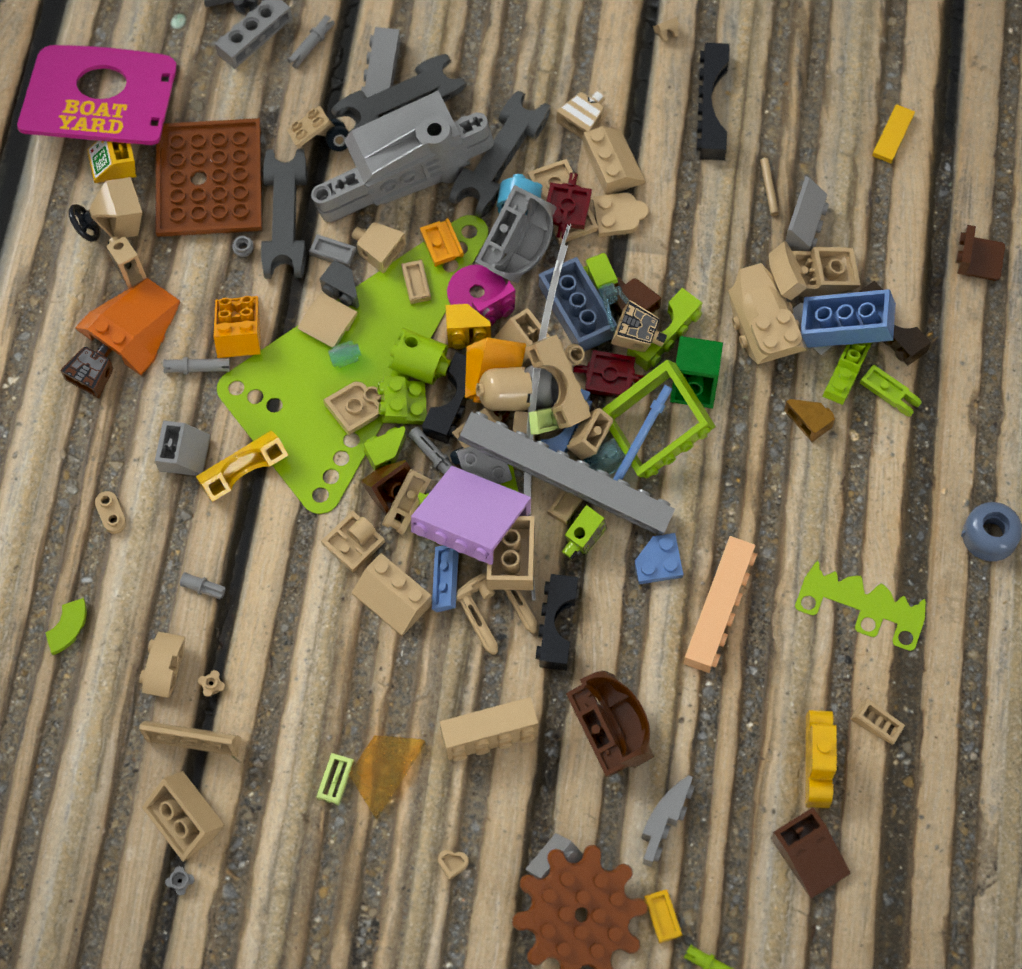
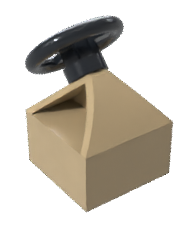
[68,177,142,242]

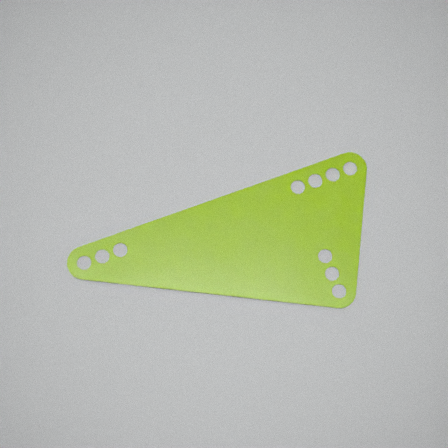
[217,215,488,514]

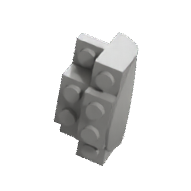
[475,185,557,283]

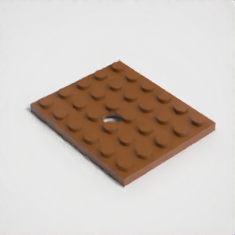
[156,118,262,237]

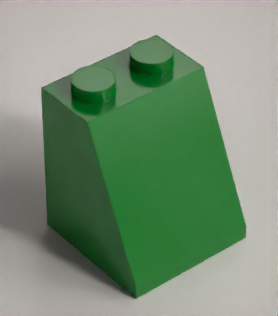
[670,336,723,409]

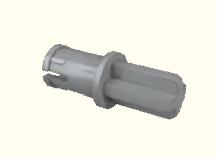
[180,572,225,599]

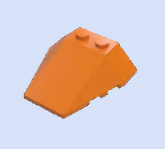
[75,278,180,375]

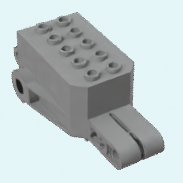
[311,91,494,222]

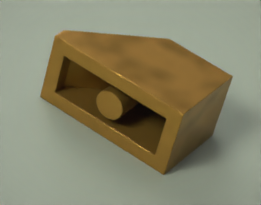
[784,399,835,442]

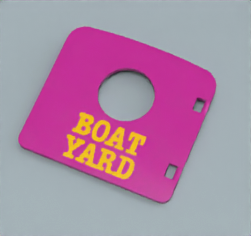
[17,45,177,145]

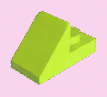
[583,253,618,290]

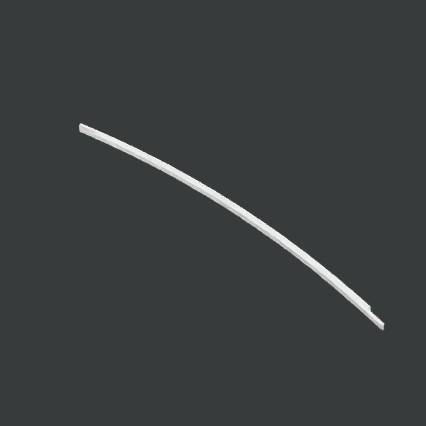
[524,224,571,601]

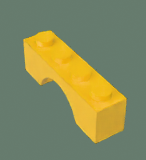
[195,430,288,502]

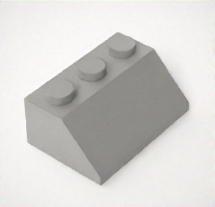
[785,176,829,251]

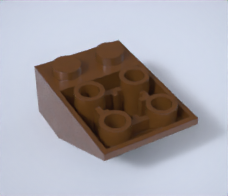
[770,807,851,899]

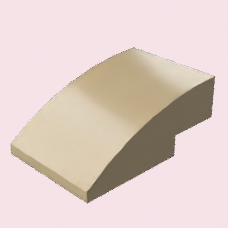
[792,247,861,297]

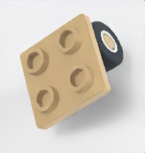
[287,106,349,152]

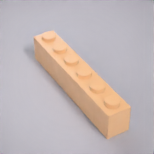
[683,536,757,673]

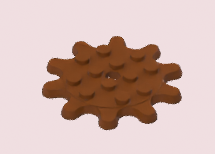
[512,845,648,969]

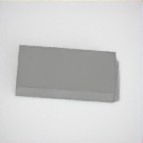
[309,234,357,268]

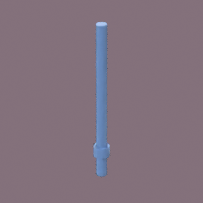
[613,385,672,481]

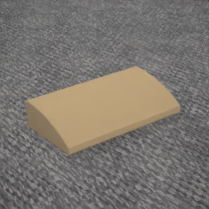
[139,721,242,757]

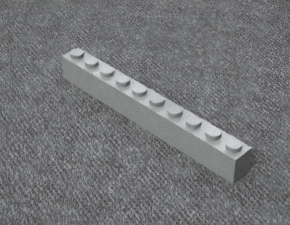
[458,411,675,535]

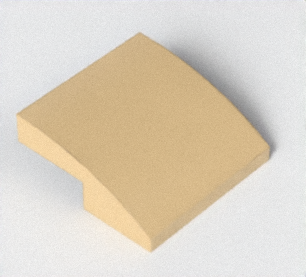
[297,292,358,349]

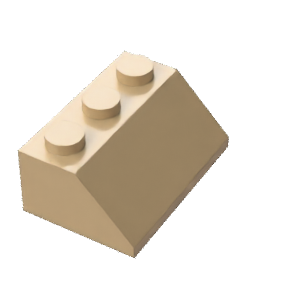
[583,126,645,195]
[352,553,432,636]
[142,771,224,861]

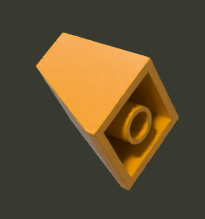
[465,337,526,403]

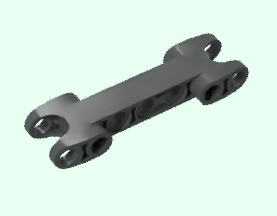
[331,54,467,136]
[449,91,551,217]
[261,149,307,279]

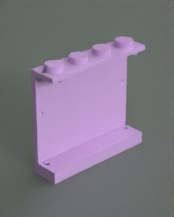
[411,466,531,565]

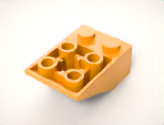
[214,296,261,358]

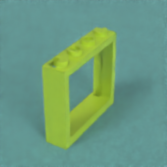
[602,360,716,479]

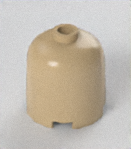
[476,367,532,411]

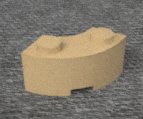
[139,632,185,698]

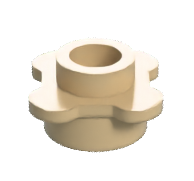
[198,670,225,697]

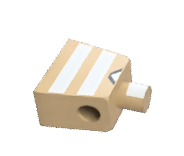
[557,92,605,140]

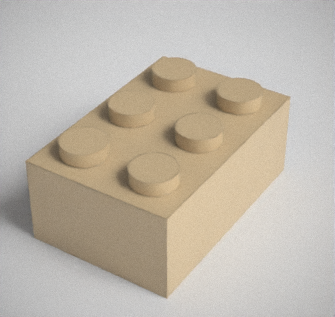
[486,516,535,590]

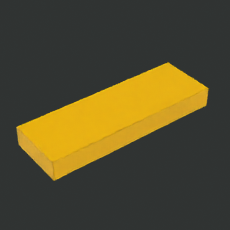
[872,104,915,163]

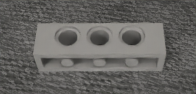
[215,0,292,69]

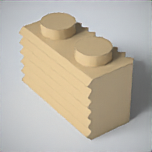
[567,408,613,460]

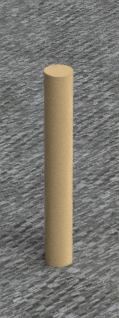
[760,158,779,216]

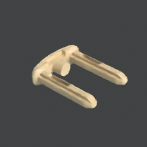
[456,572,539,655]

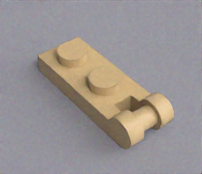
[382,469,431,535]

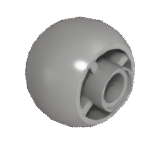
[524,365,559,410]

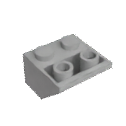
[155,421,211,476]
[525,833,583,879]

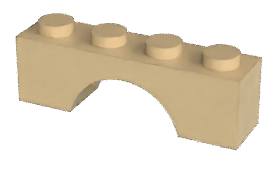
[525,334,591,429]

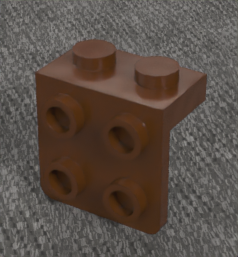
[955,225,1005,281]

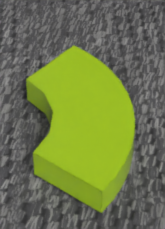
[45,598,87,655]

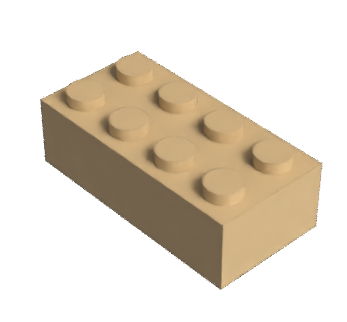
[439,697,538,761]

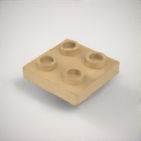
[321,511,385,573]

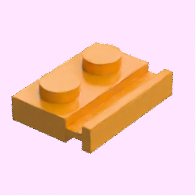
[420,218,464,267]

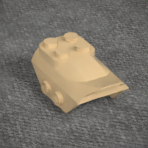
[728,263,807,364]

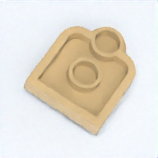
[593,193,648,237]
[324,382,381,436]

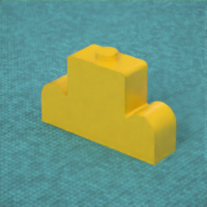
[805,710,837,808]

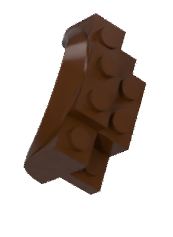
[566,671,655,777]

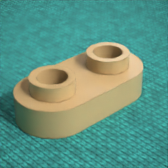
[95,491,126,534]

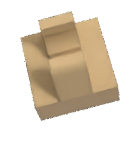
[653,17,679,42]

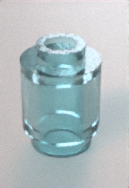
[328,341,361,367]

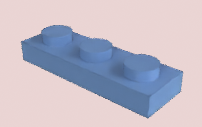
[432,545,458,612]

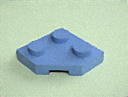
[634,533,684,585]

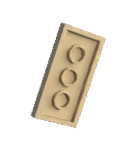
[528,159,598,244]

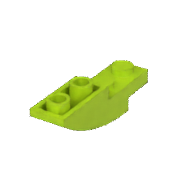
[822,343,872,405]

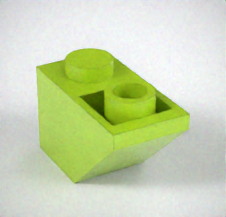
[364,426,406,471]

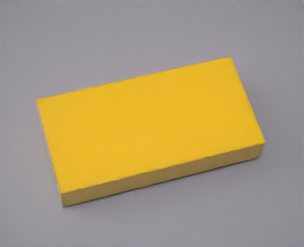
[644,889,682,944]

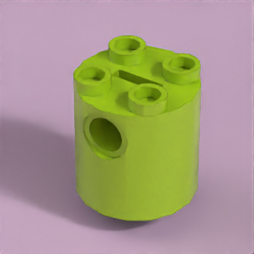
[388,328,452,385]

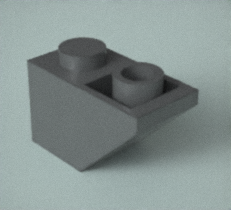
[320,260,359,309]

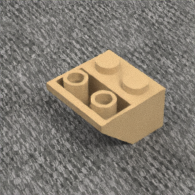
[494,308,550,368]

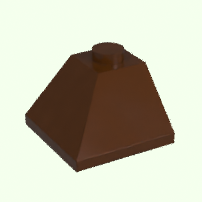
[361,460,426,519]

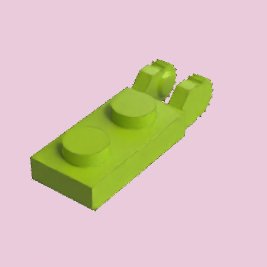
[860,365,922,417]

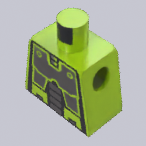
[561,505,607,560]

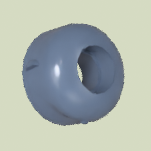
[961,502,1022,561]

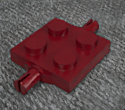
[547,172,592,239]
[573,350,644,398]

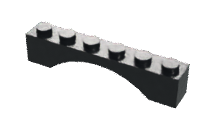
[696,42,730,161]

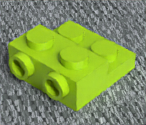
[377,376,427,425]

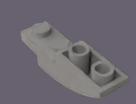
[641,776,695,867]

